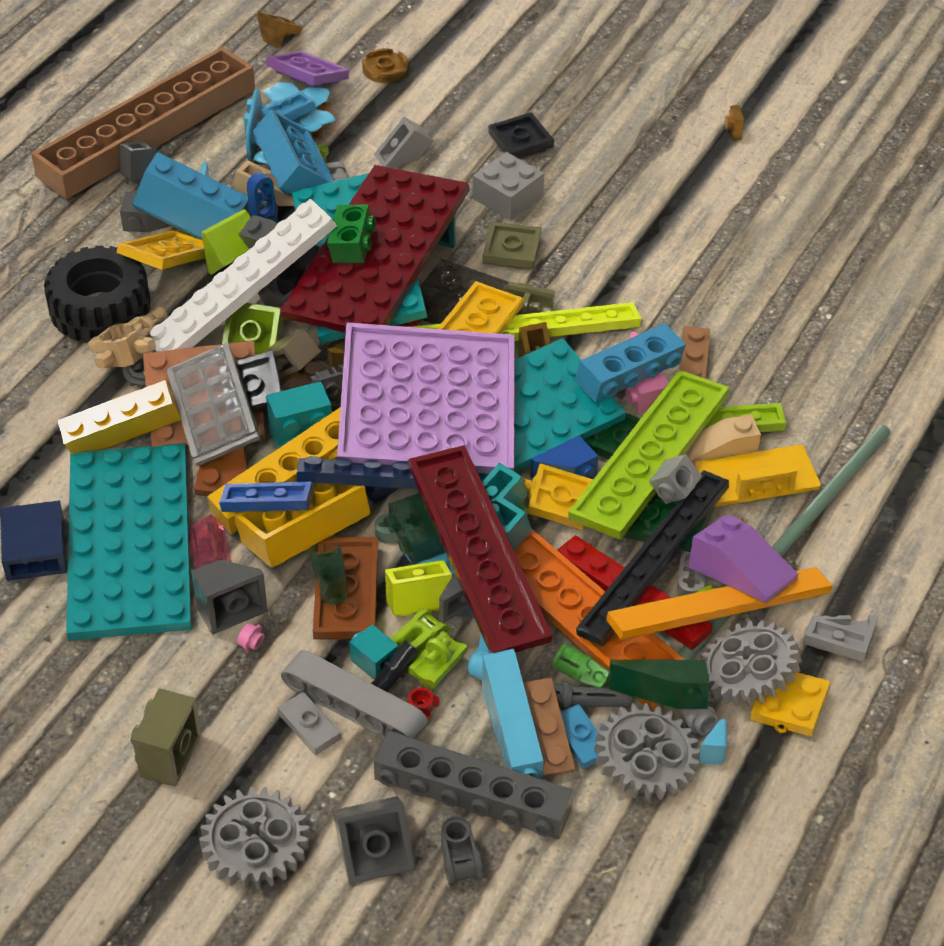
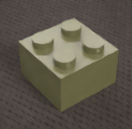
[130,688,201,787]

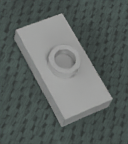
[277,692,341,756]

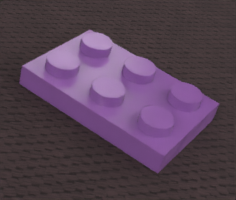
[266,51,350,87]

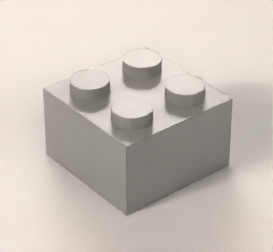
[473,152,544,221]

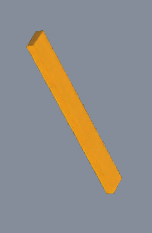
[606,567,833,640]

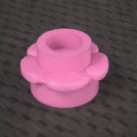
[237,623,264,652]

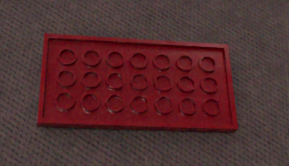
[280,165,470,333]

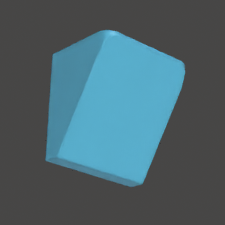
[699,719,727,765]

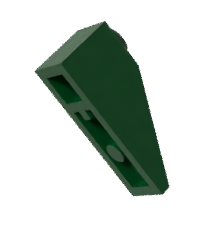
[609,660,710,709]

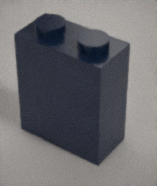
[0,500,67,581]

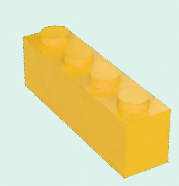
[58,380,181,454]

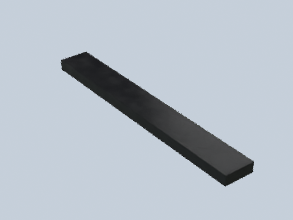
[576,470,729,647]

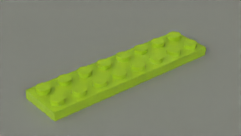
[568,370,729,540]

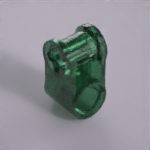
[310,546,348,604]

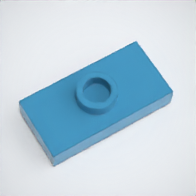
[261,91,316,121]
[561,704,598,769]

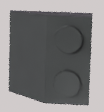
[191,560,268,635]
[333,796,415,884]

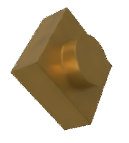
[725,105,744,140]

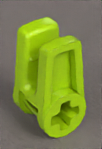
[390,608,451,667]

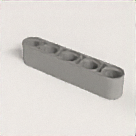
[281,650,428,739]

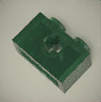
[386,493,446,564]

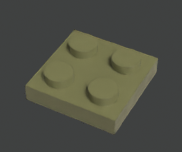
[482,222,542,269]

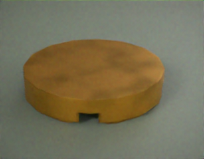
[362,48,409,83]

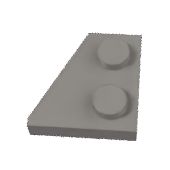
[803,615,879,662]

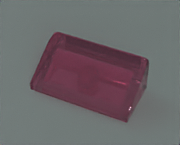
[188,514,232,569]

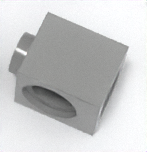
[649,454,702,504]

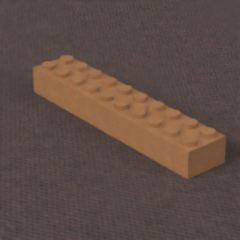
[31,47,255,200]

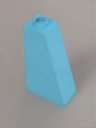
[482,649,544,779]

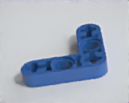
[247,172,278,223]

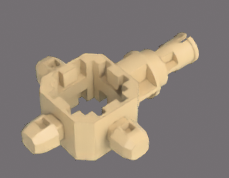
[88,306,168,368]

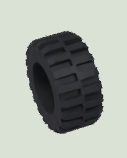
[44,245,151,343]

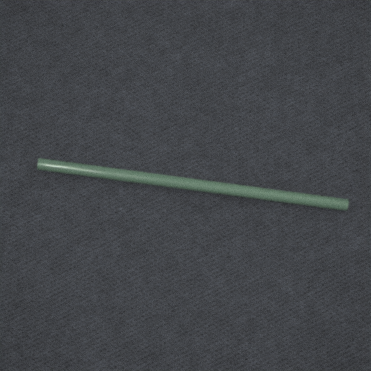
[677,425,890,660]

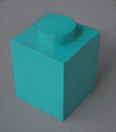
[350,624,398,680]

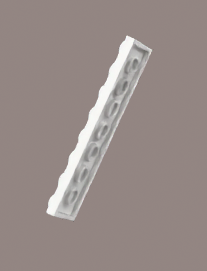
[147,199,337,351]

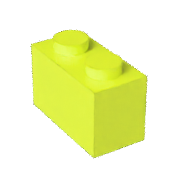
[385,560,452,616]

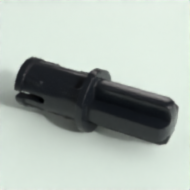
[371,640,421,692]

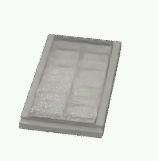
[167,342,260,466]

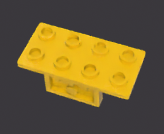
[694,444,821,507]

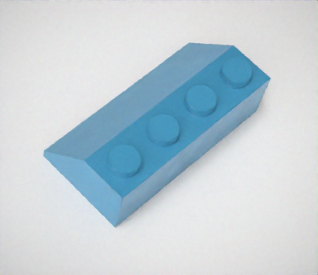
[253,109,334,195]
[132,152,249,240]

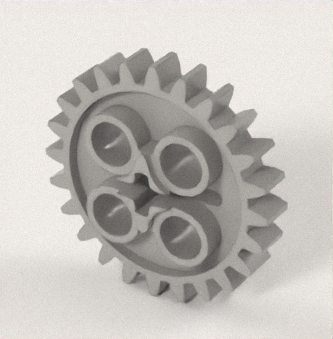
[701,620,802,707]
[594,703,700,801]
[199,787,310,889]

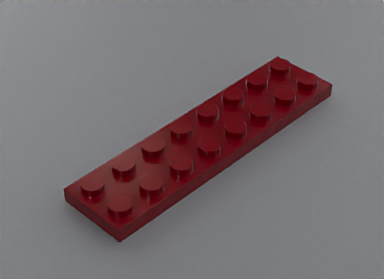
[408,445,553,653]

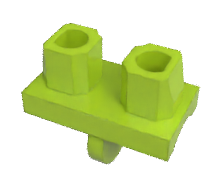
[409,631,468,691]

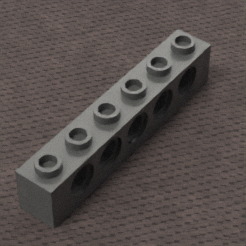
[374,731,574,839]

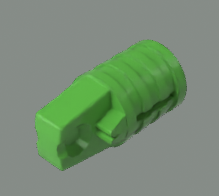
[552,643,610,688]

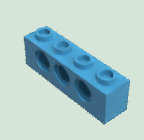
[575,323,686,402]

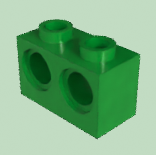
[327,204,376,263]

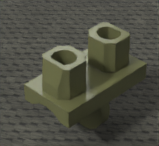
[507,281,555,315]

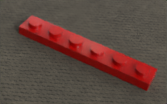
[557,535,713,650]

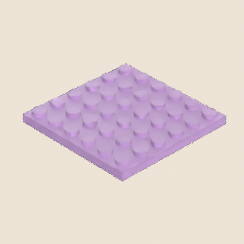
[337,322,514,474]

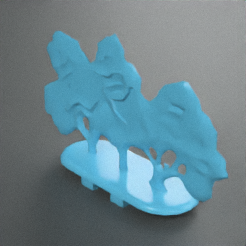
[244,83,336,164]

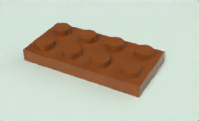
[313,537,379,640]

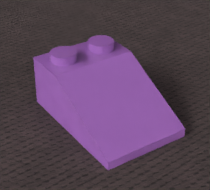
[689,515,799,603]

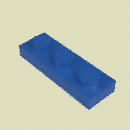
[219,482,314,512]

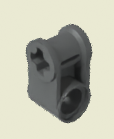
[441,816,483,885]

